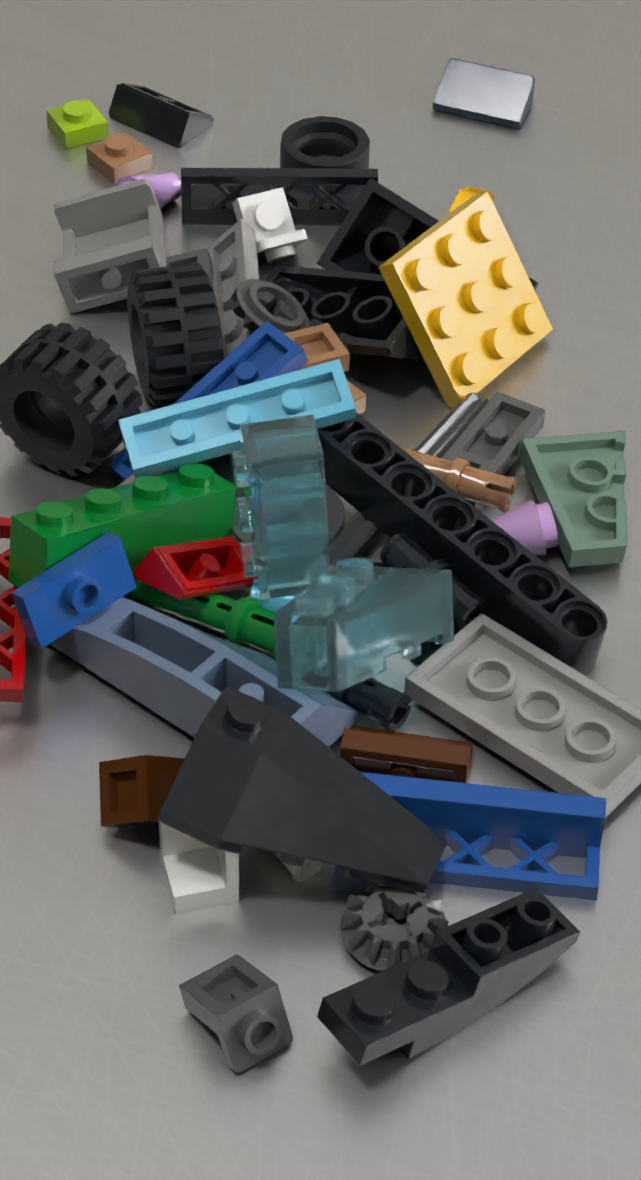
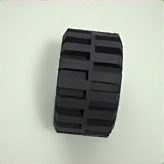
[127,263,224,405]
[0,323,143,476]

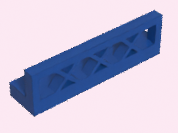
[335,772,606,901]

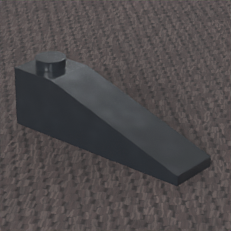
[316,178,539,290]

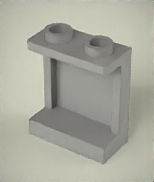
[53,179,167,314]

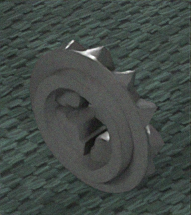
[231,279,310,333]
[340,882,449,971]

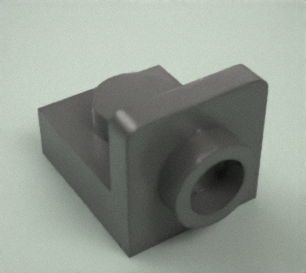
[179,954,293,1073]

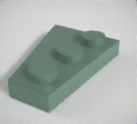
[519,431,627,568]

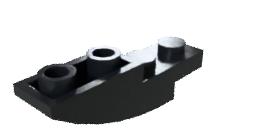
[317,888,580,1066]

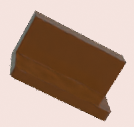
[340,726,473,783]

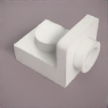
[232,187,308,263]

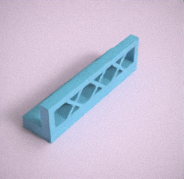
[118,359,356,478]

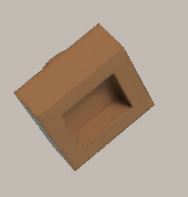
[86,131,153,184]
[284,323,350,372]

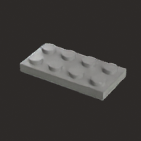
[404,613,641,818]

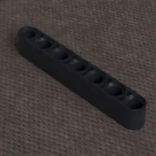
[298,412,608,675]

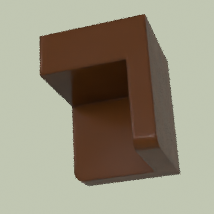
[99,755,185,828]

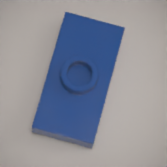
[11,532,137,649]

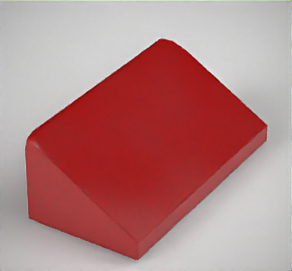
[133,536,263,600]

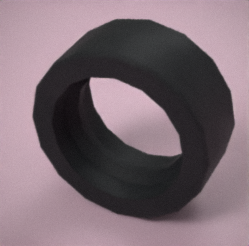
[280,116,370,169]

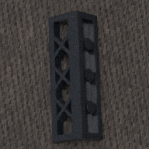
[181,168,378,226]

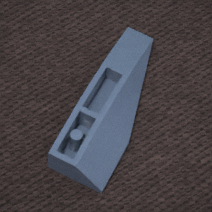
[11,597,359,747]

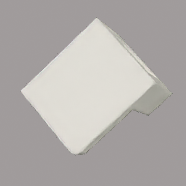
[159,822,239,914]

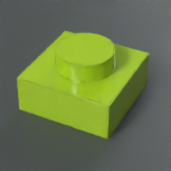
[46,99,109,149]

